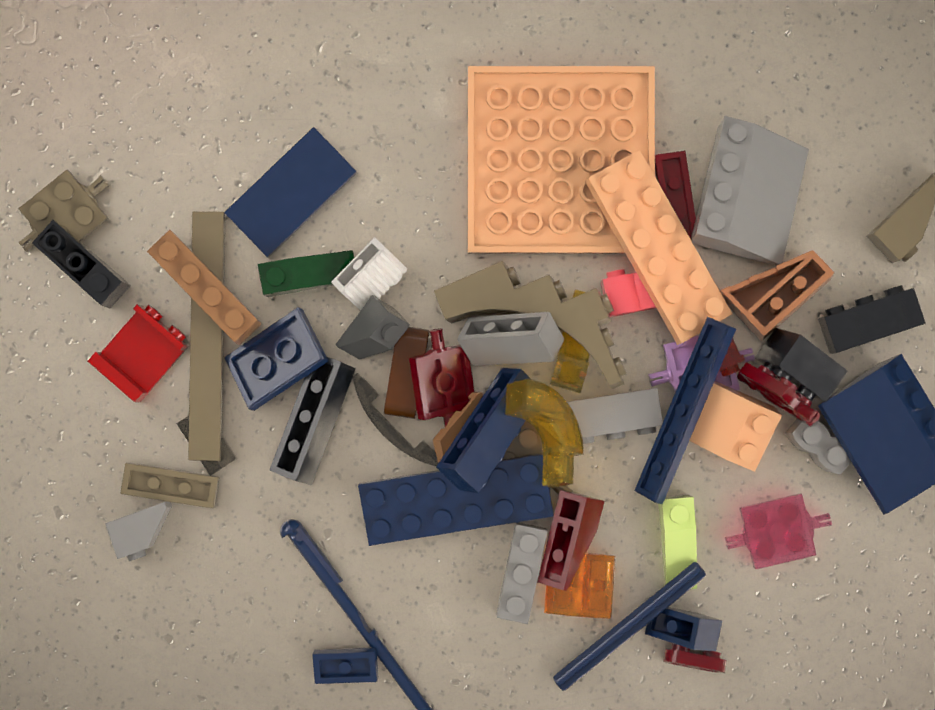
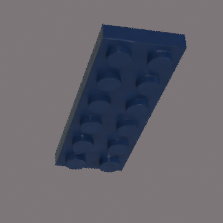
[358,453,554,546]

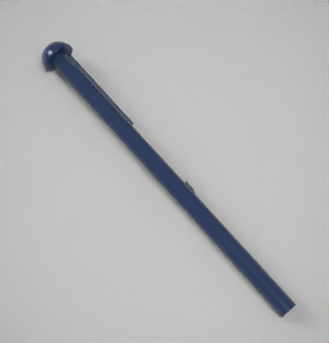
[280,519,432,710]

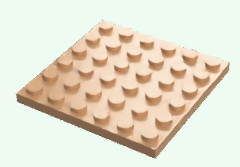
[468,66,655,254]

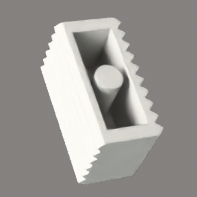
[332,237,407,311]

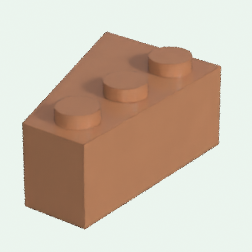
[720,250,835,342]

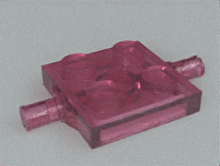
[725,493,832,569]

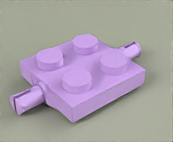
[648,336,755,392]

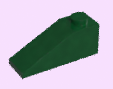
[258,250,354,297]

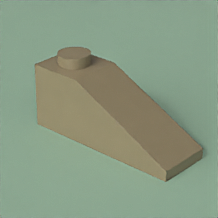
[867,172,935,263]

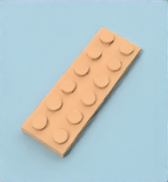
[585,150,732,345]

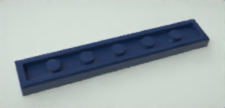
[634,317,736,505]

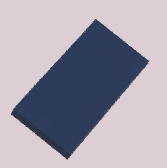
[224,127,357,258]

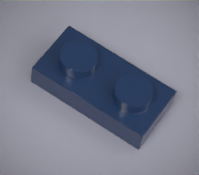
[312,648,379,684]

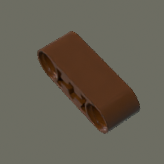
[384,327,429,419]

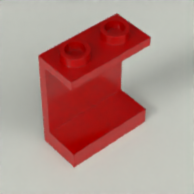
[88,304,189,402]

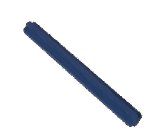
[553,562,706,691]

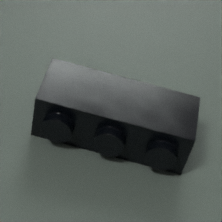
[818,285,926,354]

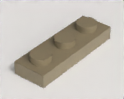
[120,463,220,509]

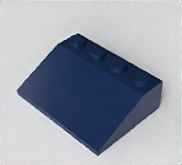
[818,354,935,515]

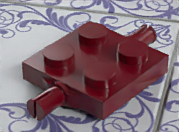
[409,328,475,427]
[737,362,820,427]

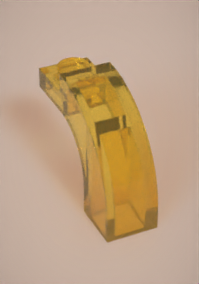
[549,289,590,393]
[506,379,583,488]

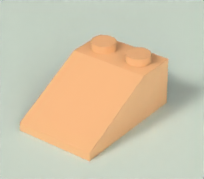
[690,381,782,472]

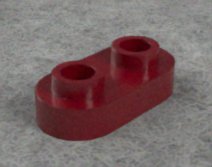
[663,644,727,673]

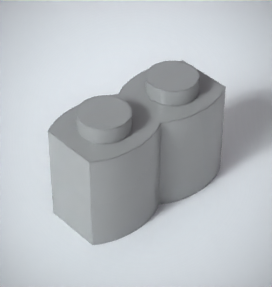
[785,419,851,474]

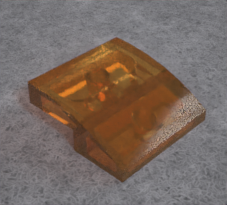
[544,552,616,619]

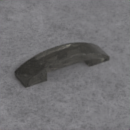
[353,373,438,466]

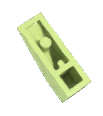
[658,495,697,589]

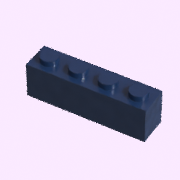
[436,368,544,493]

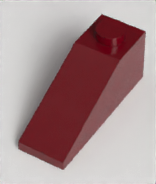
[537,490,605,591]

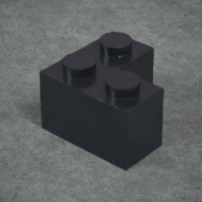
[755,328,848,402]

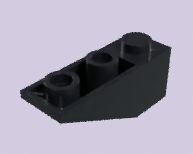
[32,220,131,308]

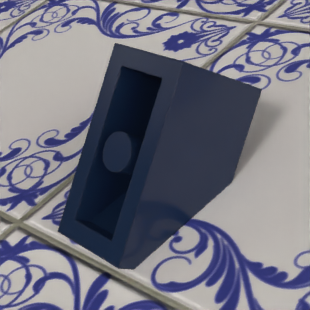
[645,607,723,651]

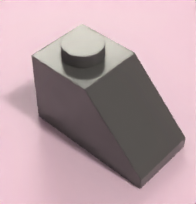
[335,295,410,360]

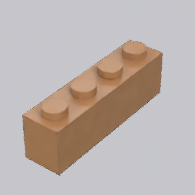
[147,230,262,346]

